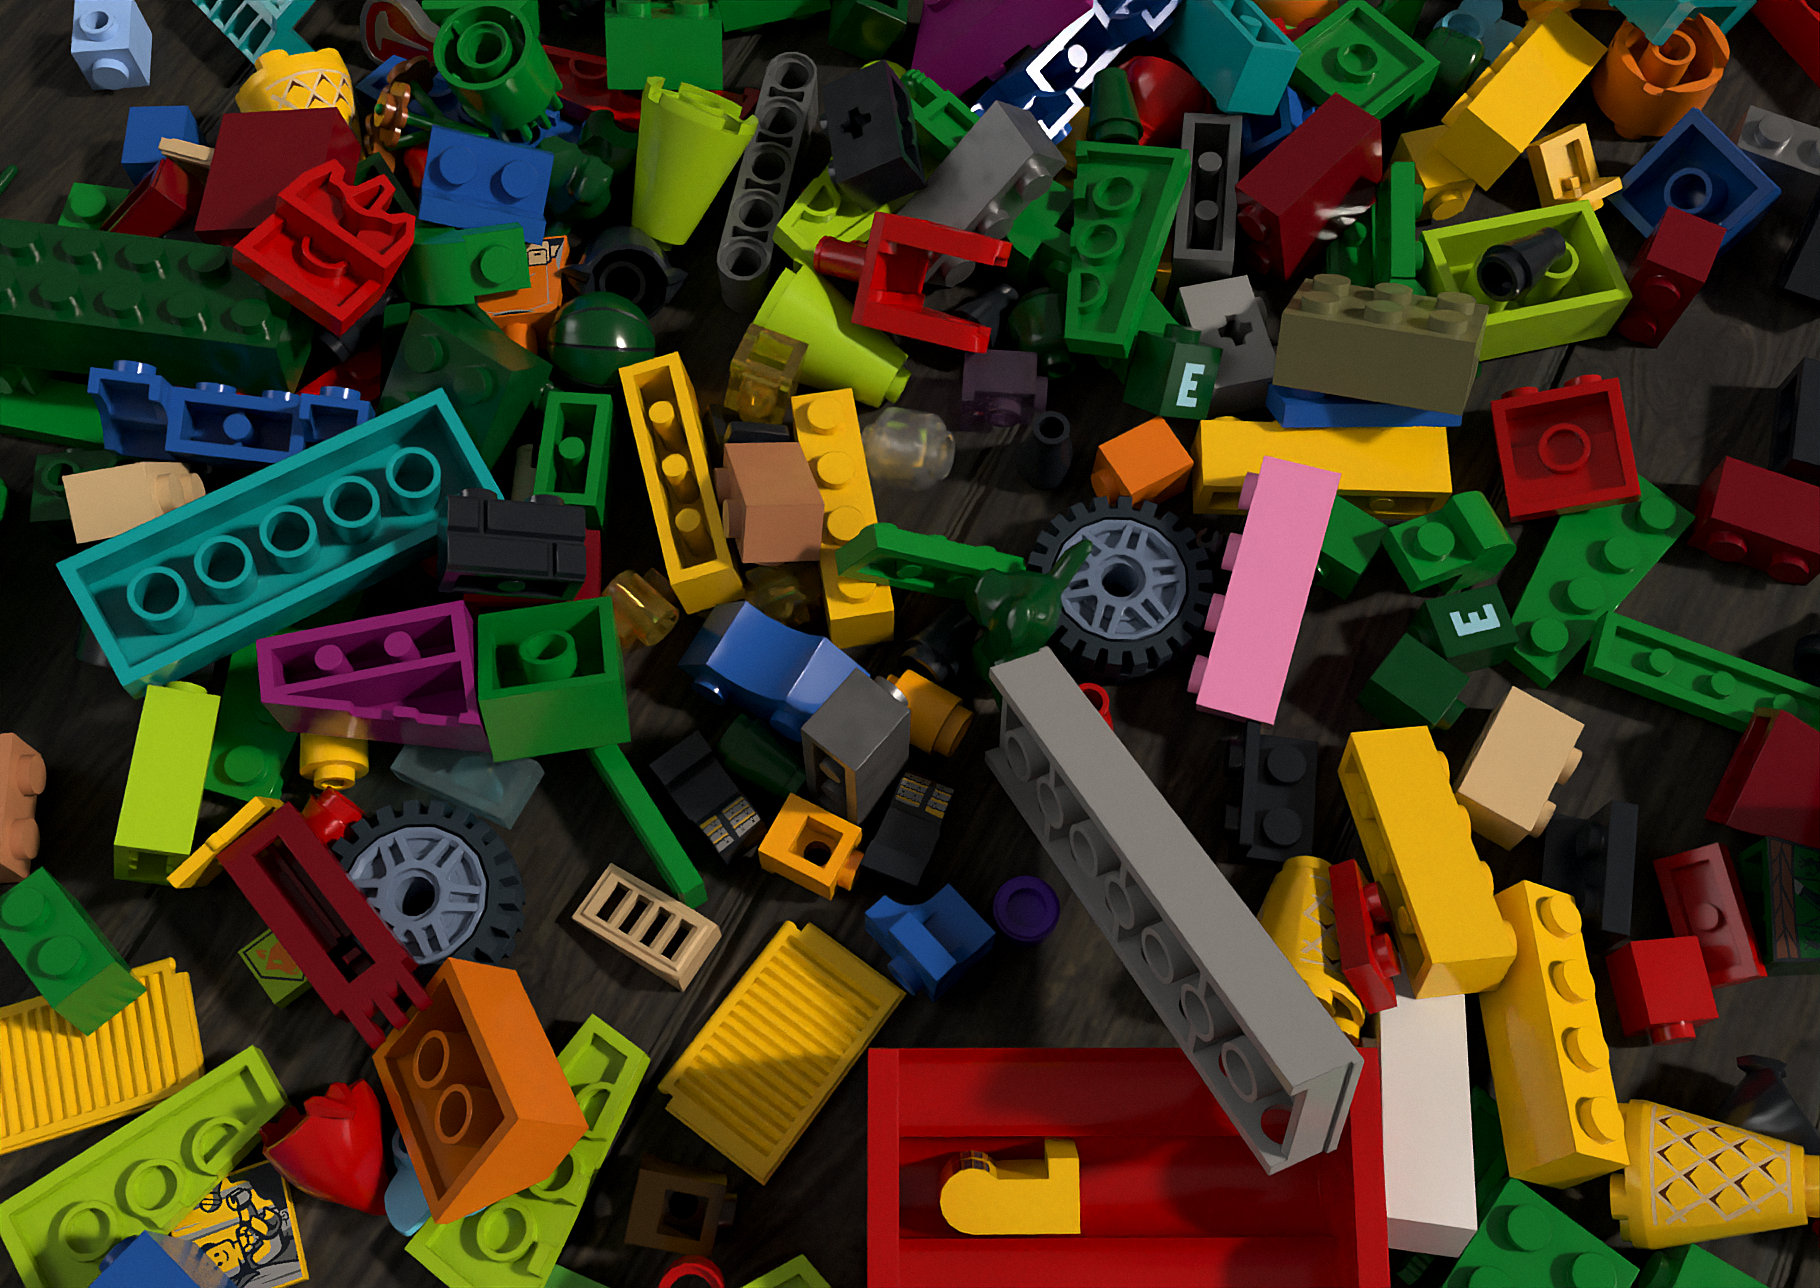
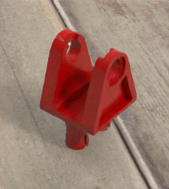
[813,211,1013,354]

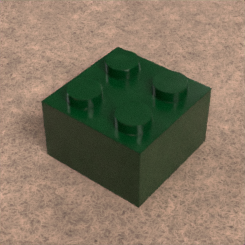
[375,306,553,476]

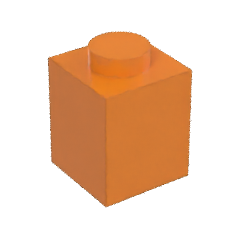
[1091,416,1194,510]

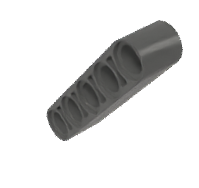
[717,52,818,313]

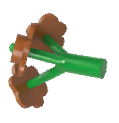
[363,55,492,177]

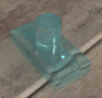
[390,744,545,830]

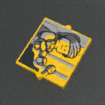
[171,1159,309,1288]

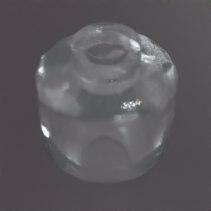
[861,407,955,491]

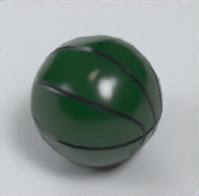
[547,291,655,398]

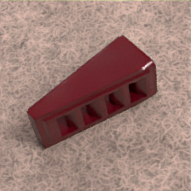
[98,157,205,238]

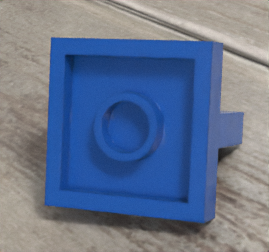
[418,124,554,246]

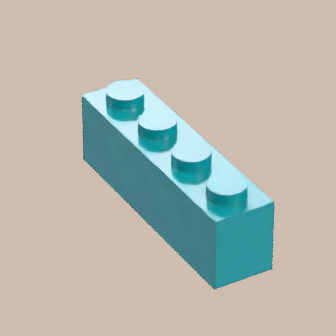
[1160,0,1301,118]

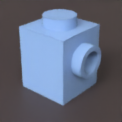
[71,0,152,90]

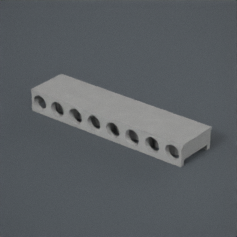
[985,646,1365,1176]

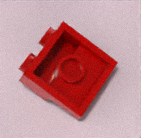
[1490,374,1641,523]

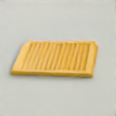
[657,920,907,1186]
[0,957,206,1156]

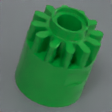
[433,0,563,142]

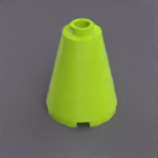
[631,76,758,251]
[738,256,913,408]

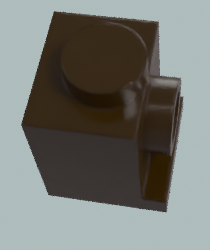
[624,1153,738,1259]

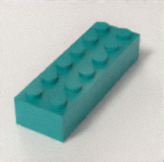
[55,387,505,700]

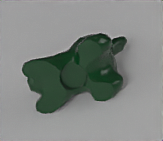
[536,109,639,238]
[965,539,1093,712]

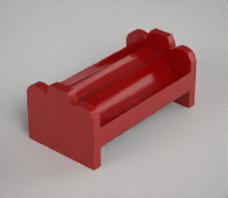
[867,1047,1391,1288]

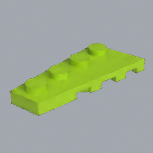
[772,144,941,267]
[404,1013,651,1288]
[0,1045,292,1288]

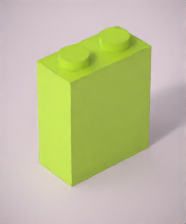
[114,681,221,886]

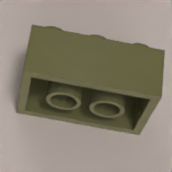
[1272,274,1490,416]

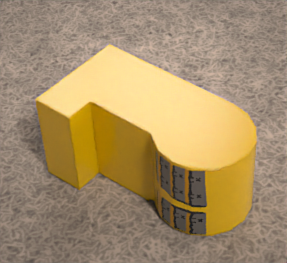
[939,1139,1080,1235]

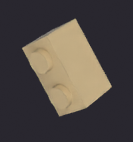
[62,462,206,544]
[1451,686,1584,851]

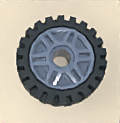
[1026,496,1213,686]
[328,799,526,1007]

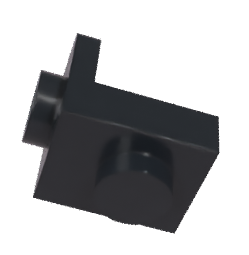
[702,403,790,468]

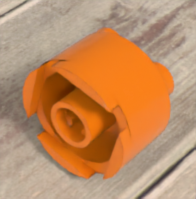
[1590,13,1730,140]

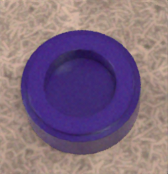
[992,876,1060,947]

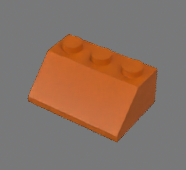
[372,957,589,1224]

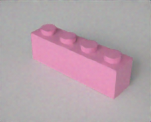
[1187,455,1341,730]

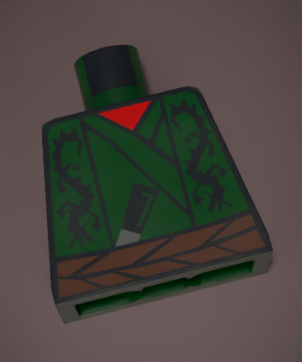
[1738,836,1820,977]

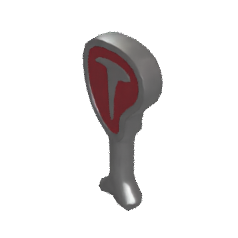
[360,0,440,66]

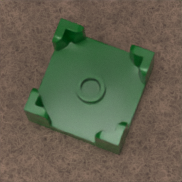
[1287,0,1441,120]

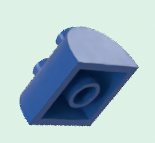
[1606,107,1781,261]

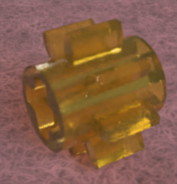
[744,561,823,628]
[601,568,679,648]

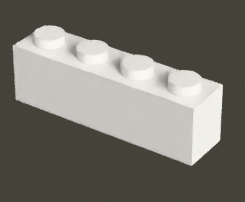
[1357,952,1477,1258]

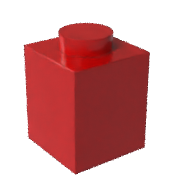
[1605,936,1719,1046]

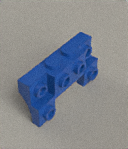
[970,0,1183,146]
[87,360,376,471]

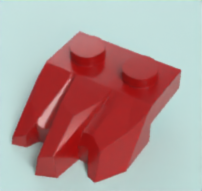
[232,159,416,337]

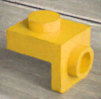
[1526,123,1623,211]

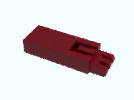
[216,801,434,1050]

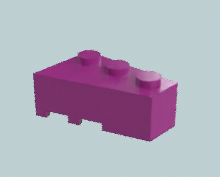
[911,0,1094,104]
[256,600,492,753]

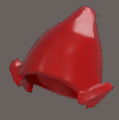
[1116,56,1214,148]
[259,1078,390,1216]

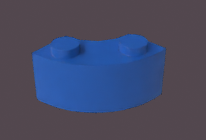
[677,601,870,742]

